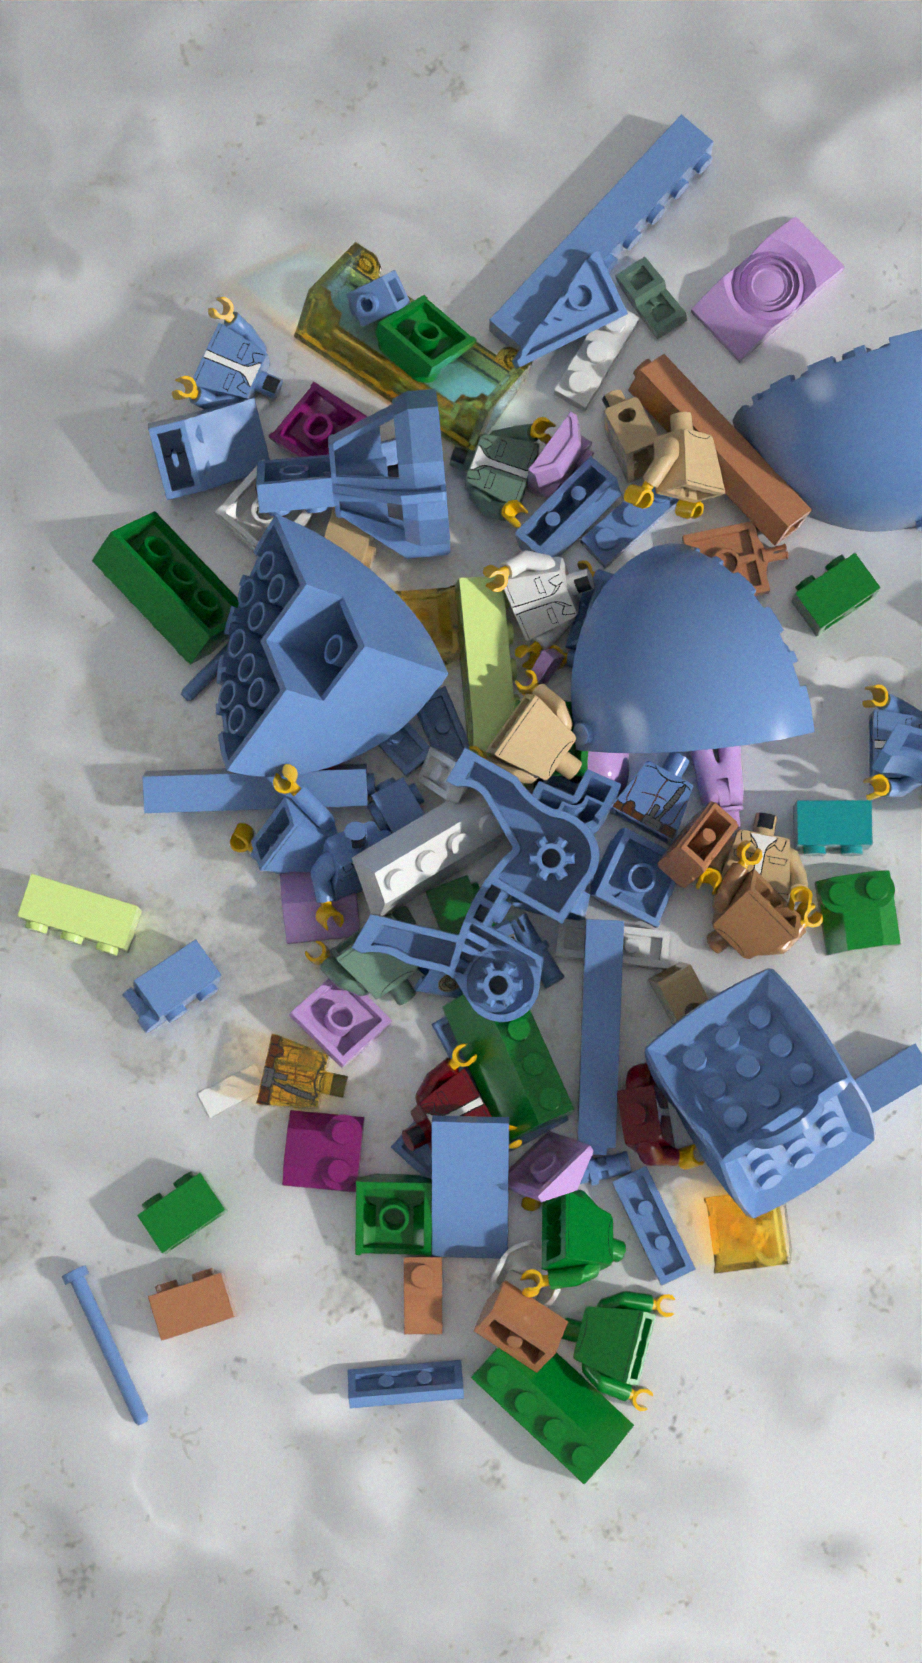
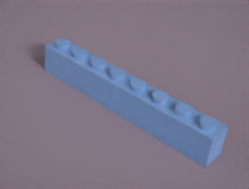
[489,114,714,354]

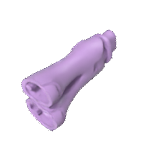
[690,746,744,828]

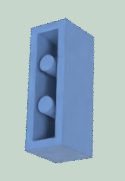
[514,456,621,557]

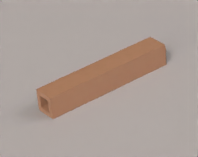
[628,354,812,546]

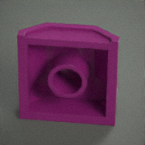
[268,381,367,458]
[282,1110,365,1193]

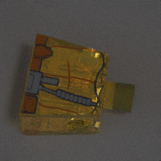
[256,1034,348,1109]

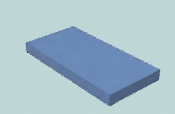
[432,1115,509,1259]

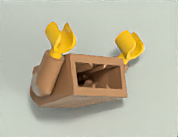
[706,840,823,959]

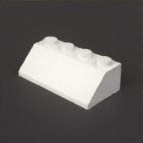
[352,788,505,916]

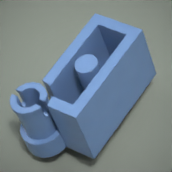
[122,939,222,1033]

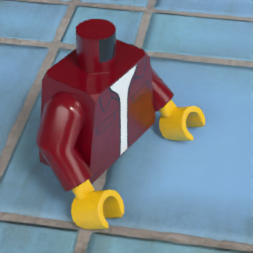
[402,1043,522,1152]
[617,1062,704,1170]

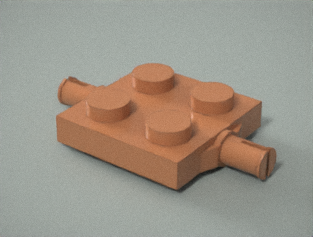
[682,521,788,596]

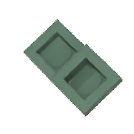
[615,257,687,339]

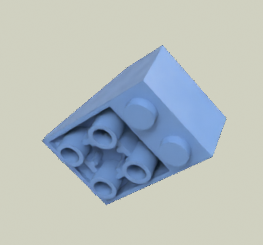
[148,397,270,500]

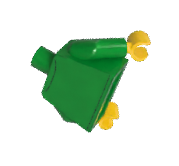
[520,1189,626,1298]
[562,1291,675,1411]

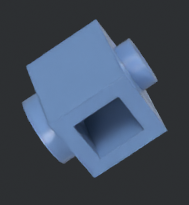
[346,270,411,327]
[366,777,425,833]

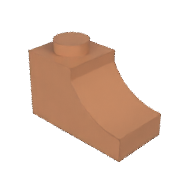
[404,1257,443,1334]

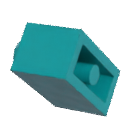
[793,800,873,856]

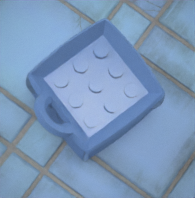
[644,968,876,1218]

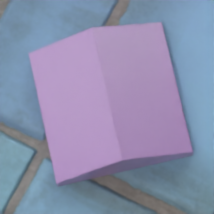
[280,872,360,944]
[289,979,392,1068]
[509,1131,594,1202]

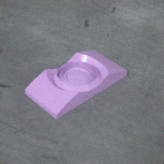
[691,216,845,362]

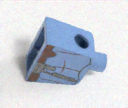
[610,752,693,846]

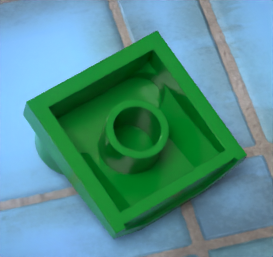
[375,295,477,383]
[815,870,901,956]
[355,1174,432,1257]

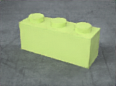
[17,874,142,956]

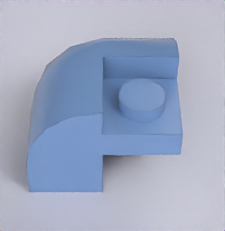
[532,769,621,834]

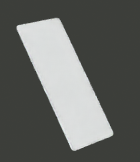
[198,1064,263,1118]

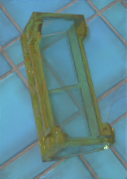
[294,242,533,451]

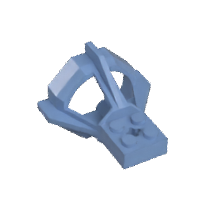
[256,389,451,559]

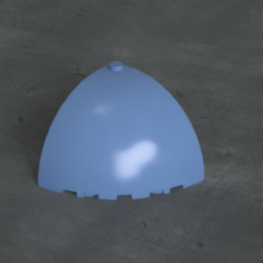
[732,329,922,532]
[216,514,449,777]
[571,543,815,753]

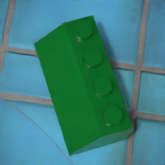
[92,511,239,665]
[442,994,574,1142]
[471,1347,634,1485]

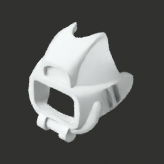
[489,1240,561,1308]

